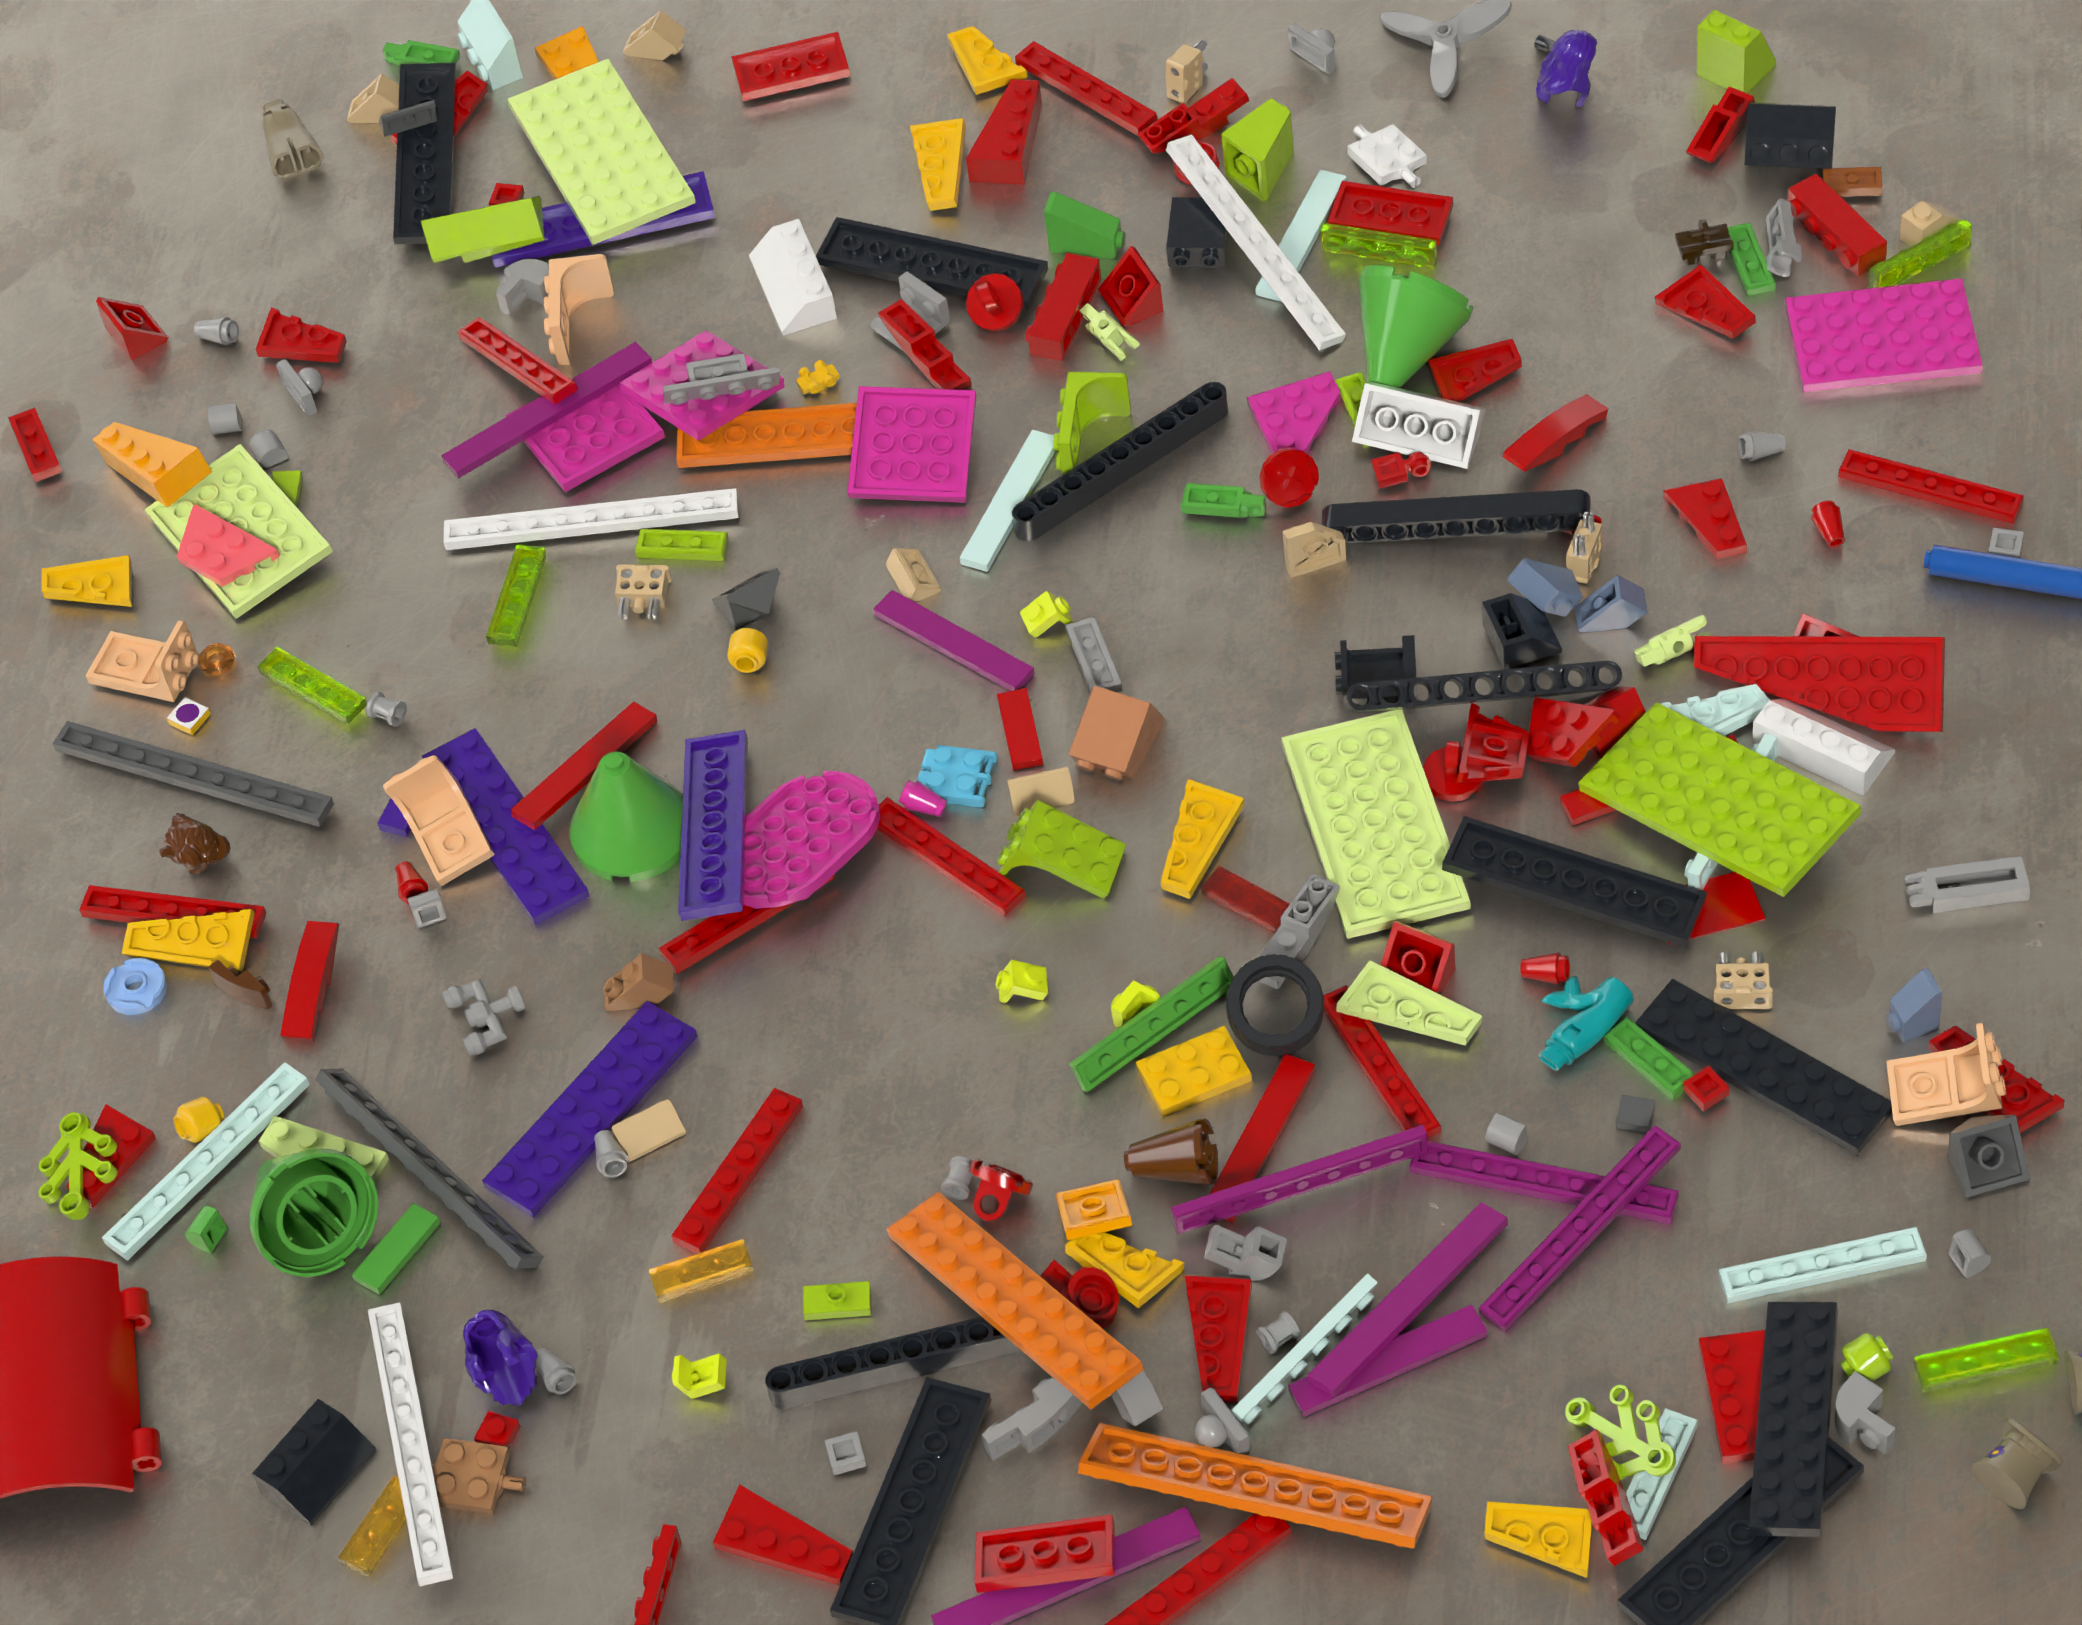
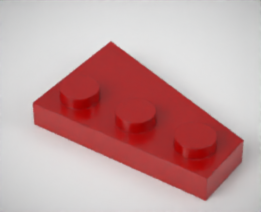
[1654,264,1756,339]
[1428,338,1522,402]

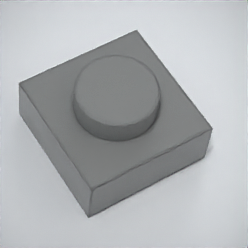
[1988,527,2024,558]
[824,1431,867,1475]

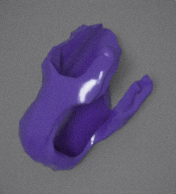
[1536,29,1597,107]
[463,1309,538,1406]

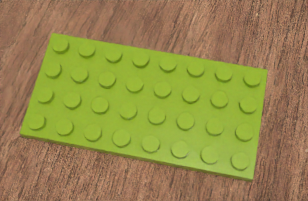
[1578,702,1861,897]

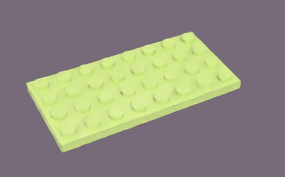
[507,59,696,245]
[1281,710,1471,939]

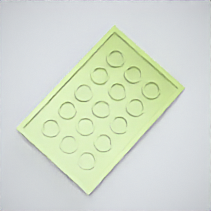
[144,444,333,619]

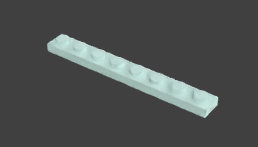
[102,1062,310,1261]

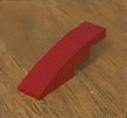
[878,299,972,390]
[1502,394,1609,472]
[280,921,339,1041]
[1568,1429,1644,1566]

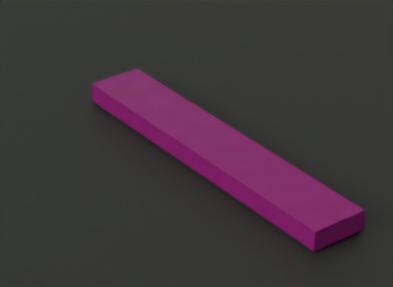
[873,590,1035,691]
[1288,1304,1488,1417]

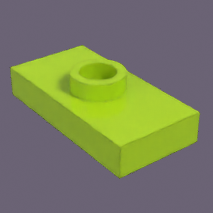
[803,1281,871,1321]

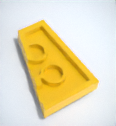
[42,555,132,607]
[1484,1501,1592,1578]

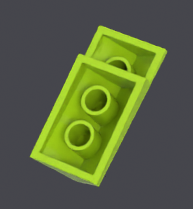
[421,196,545,263]

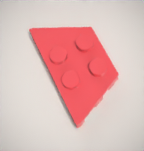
[176,504,280,587]

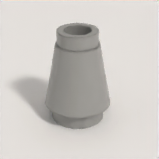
[194,317,239,345]
[1738,431,1786,461]
[594,1130,628,1178]
[536,1348,576,1394]

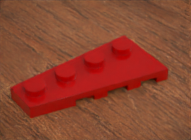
[391,70,488,145]
[1928,1025,2065,1133]
[1184,1275,1252,1403]
[1699,1329,1766,1464]
[713,1484,853,1586]

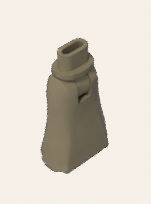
[262,99,324,179]

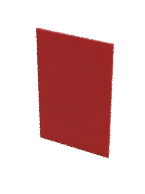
[1667,872,1766,944]

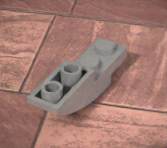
[1259,874,1340,990]
[982,1377,1082,1461]

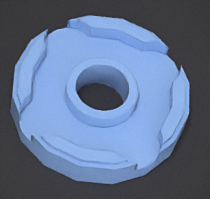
[103,958,168,1015]

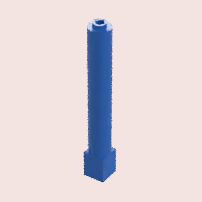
[1923,544,2082,599]

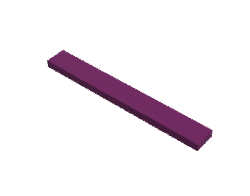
[441,341,652,479]
[1171,1125,1428,1234]
[1479,1125,1681,1333]
[1410,1141,1679,1224]
[1307,1202,1508,1398]
[931,1507,1201,1625]

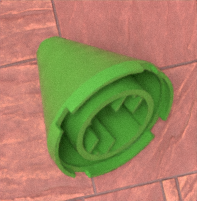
[1358,265,1473,388]
[569,752,683,882]
[250,1148,379,1277]

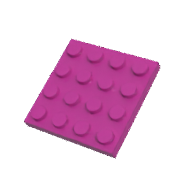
[620,330,785,441]
[505,384,665,492]
[847,386,977,503]

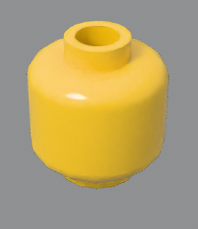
[727,628,768,673]
[173,1096,224,1143]

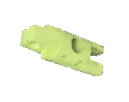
[1080,303,1140,361]
[1634,615,1711,667]

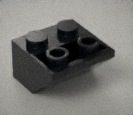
[1482,593,1562,670]

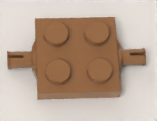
[432,1438,526,1515]

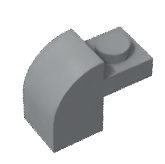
[496,259,549,315]
[1204,1224,1287,1281]
[1111,1371,1164,1426]
[1835,1371,1895,1455]

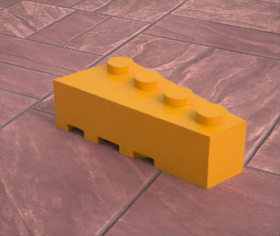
[92,422,212,508]

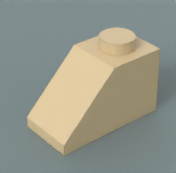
[622,11,686,61]
[346,73,399,124]
[1900,201,1962,255]

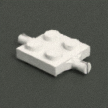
[1347,124,1427,188]

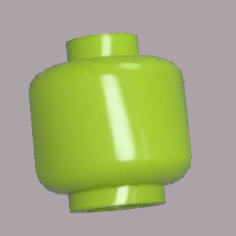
[1840,1333,1894,1382]

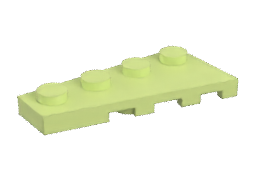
[1336,960,1482,1046]
[259,1116,389,1184]

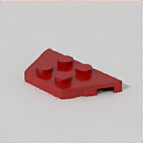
[1526,697,1622,767]
[1457,703,1529,783]

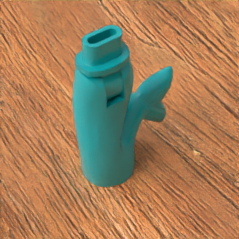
[1538,976,1634,1071]

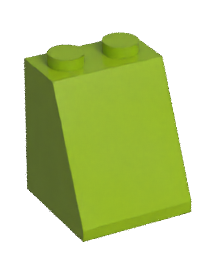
[1697,9,1776,93]
[1221,98,1294,202]

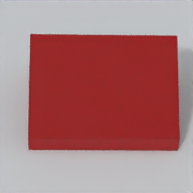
[1098,246,1164,327]
[96,297,169,361]
[1583,686,1646,758]
[1381,921,1456,995]

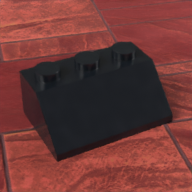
[1744,102,1836,169]
[252,1399,377,1526]

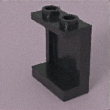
[1166,197,1227,268]
[1335,635,1418,707]

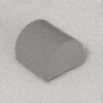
[208,403,242,435]
[250,430,289,470]
[407,888,447,929]
[1485,1113,1528,1155]
[1948,1229,1992,1279]

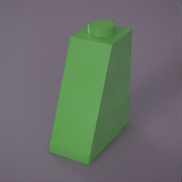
[1044,192,1126,259]

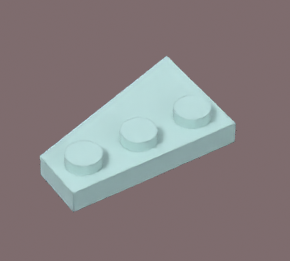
[1661,684,1770,736]

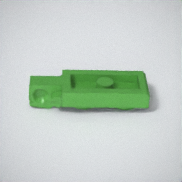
[383,40,460,66]
[1180,483,1267,518]

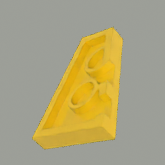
[947,26,1028,95]
[1065,1232,1185,1308]

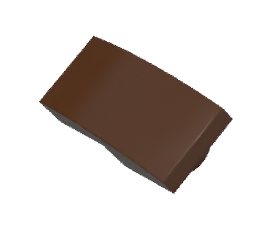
[208,960,272,1009]

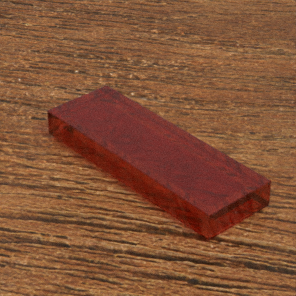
[1201,866,1290,933]

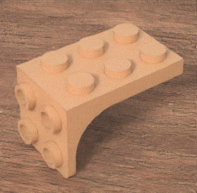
[544,254,614,366]
[86,620,199,702]
[383,755,495,886]
[1886,1023,2006,1126]

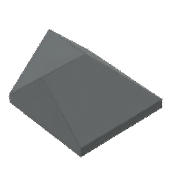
[712,568,780,629]
[1947,1114,2031,1198]

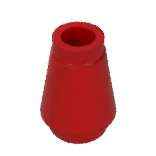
[1811,500,1845,548]
[395,861,428,905]
[1520,952,1570,985]

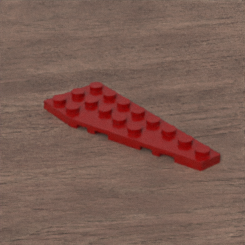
[1694,636,1945,732]

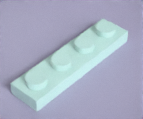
[1626,1408,1698,1540]

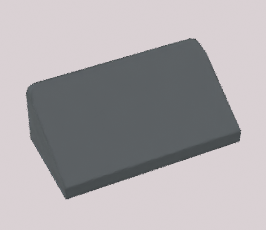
[379,100,437,137]

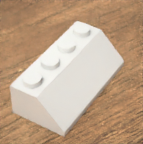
[749,219,837,336]
[1352,382,1486,469]
[1753,699,1895,796]

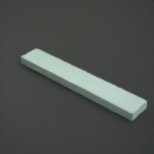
[1255,169,1347,302]
[960,430,1055,572]
[1718,1227,1927,1303]

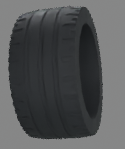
[1226,954,1324,1057]

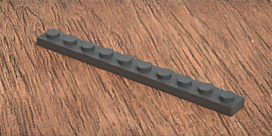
[53,721,334,827]
[315,1068,544,1270]

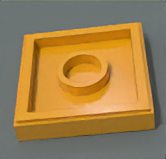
[1055,1179,1132,1240]

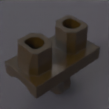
[1675,219,1734,266]

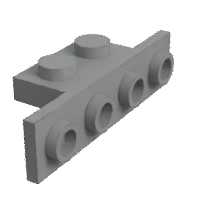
[663,353,780,405]

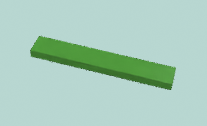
[1069,956,1234,1092]

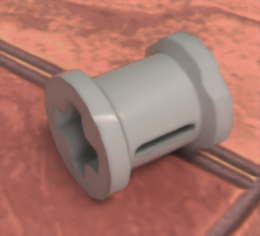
[366,692,407,727]
[940,1156,975,1200]
[1256,1311,1301,1354]

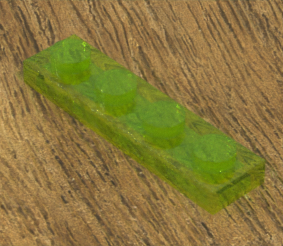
[1868,219,1972,289]
[1321,223,1437,269]
[486,545,547,647]
[257,647,367,725]
[1913,1327,2059,1393]

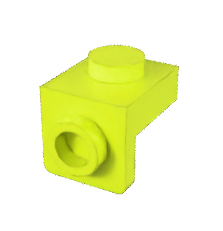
[1020,591,1073,638]
[996,959,1048,1003]
[1111,980,1160,1028]
[672,1353,727,1399]

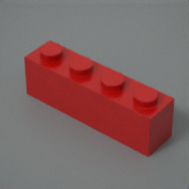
[1787,174,1887,277]
[1025,253,1102,361]

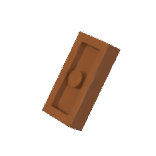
[1822,167,1883,197]

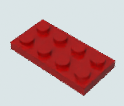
[731,32,850,101]
[1327,181,1454,246]
[974,1514,1115,1593]

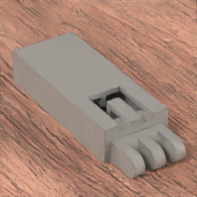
[1904,856,2031,913]

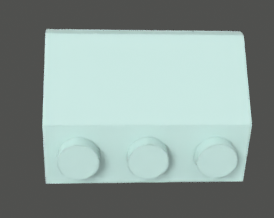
[457,0,523,90]

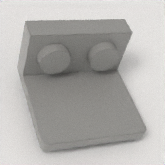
[870,271,950,352]

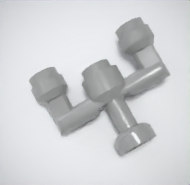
[442,979,526,1056]

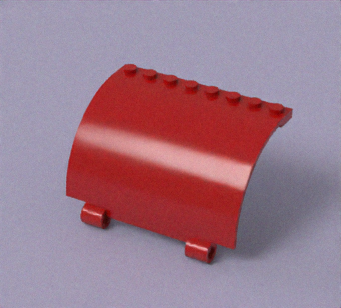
[0,1256,162,1499]

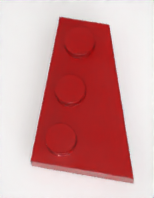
[256,307,347,363]
[1663,478,1747,559]
[66,1104,156,1208]

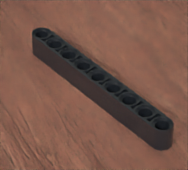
[1012,382,1228,542]
[1322,489,1591,544]
[1343,661,1622,713]
[765,1316,1023,1409]

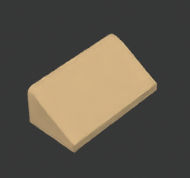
[886,548,942,602]
[1007,767,1075,816]
[611,1099,687,1163]

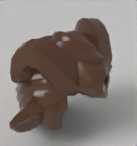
[159,813,231,875]

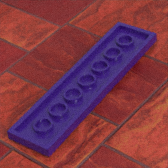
[492,171,715,268]
[422,728,590,926]
[678,730,748,921]
[482,1001,698,1218]

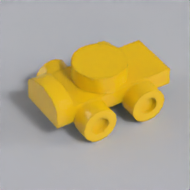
[796,360,840,395]

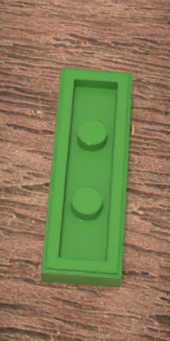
[1728,222,1776,297]
[1603,1017,1695,1100]
[352,1203,441,1295]

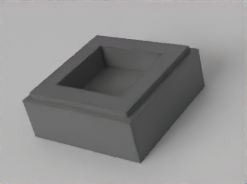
[1616,1095,1655,1133]

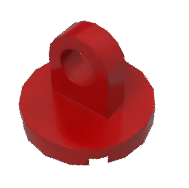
[966,274,1024,332]
[1259,447,1319,508]
[1423,741,1484,802]
[969,1159,1033,1221]

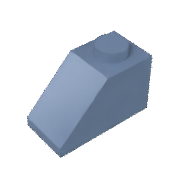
[1507,558,1583,617]
[1575,575,1648,633]
[1886,967,1942,1043]

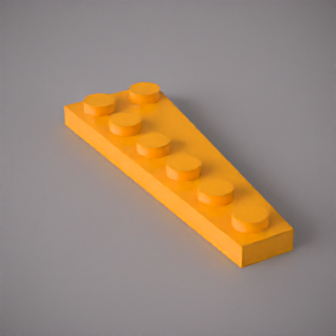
[535,26,599,80]

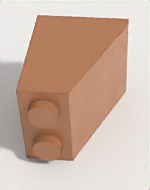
[1068,686,1165,781]

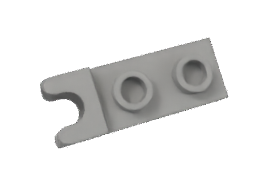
[1765,198,1802,277]

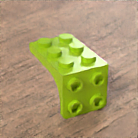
[1054,372,1131,475]
[996,800,1126,899]

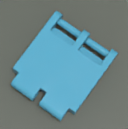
[917,745,998,808]

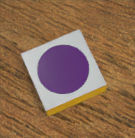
[167,697,211,736]

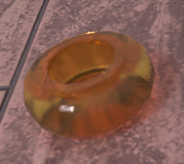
[198,643,235,675]

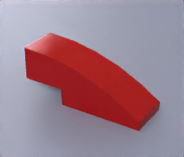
[1686,86,1756,164]

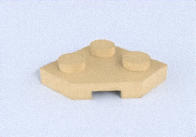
[1282,522,1347,578]

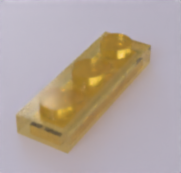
[648,1239,754,1303]
[338,1476,407,1577]

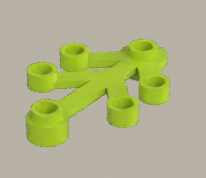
[38,1112,117,1220]
[1565,1385,1676,1480]

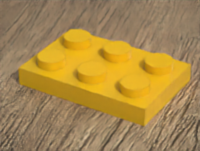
[1136,1026,1252,1117]

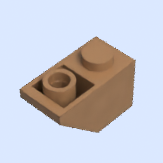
[603,953,673,1011]

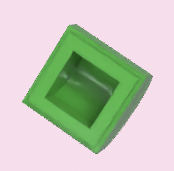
[185,1206,228,1253]

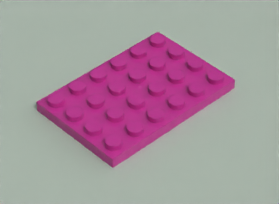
[1785,278,1983,393]

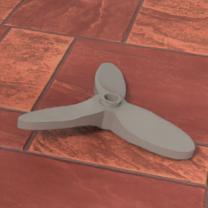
[1380,0,1512,98]

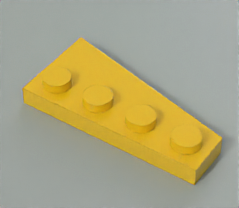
[910,118,966,211]
[1161,779,1245,899]
[122,909,255,973]

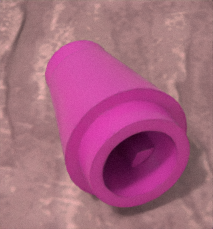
[899,780,947,818]

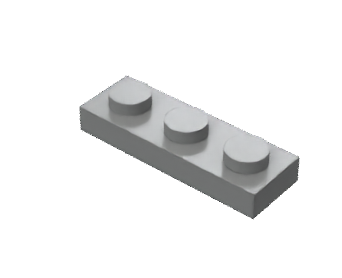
[1066,617,1123,692]

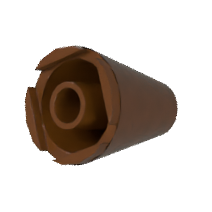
[1124,1118,1218,1185]

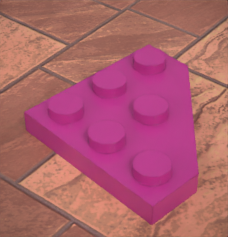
[1247,371,1341,454]

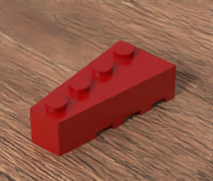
[966,79,1042,185]

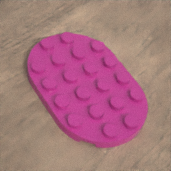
[743,771,880,909]

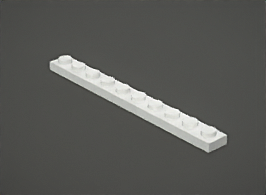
[1166,135,1346,350]
[444,488,739,550]
[368,1302,453,1587]

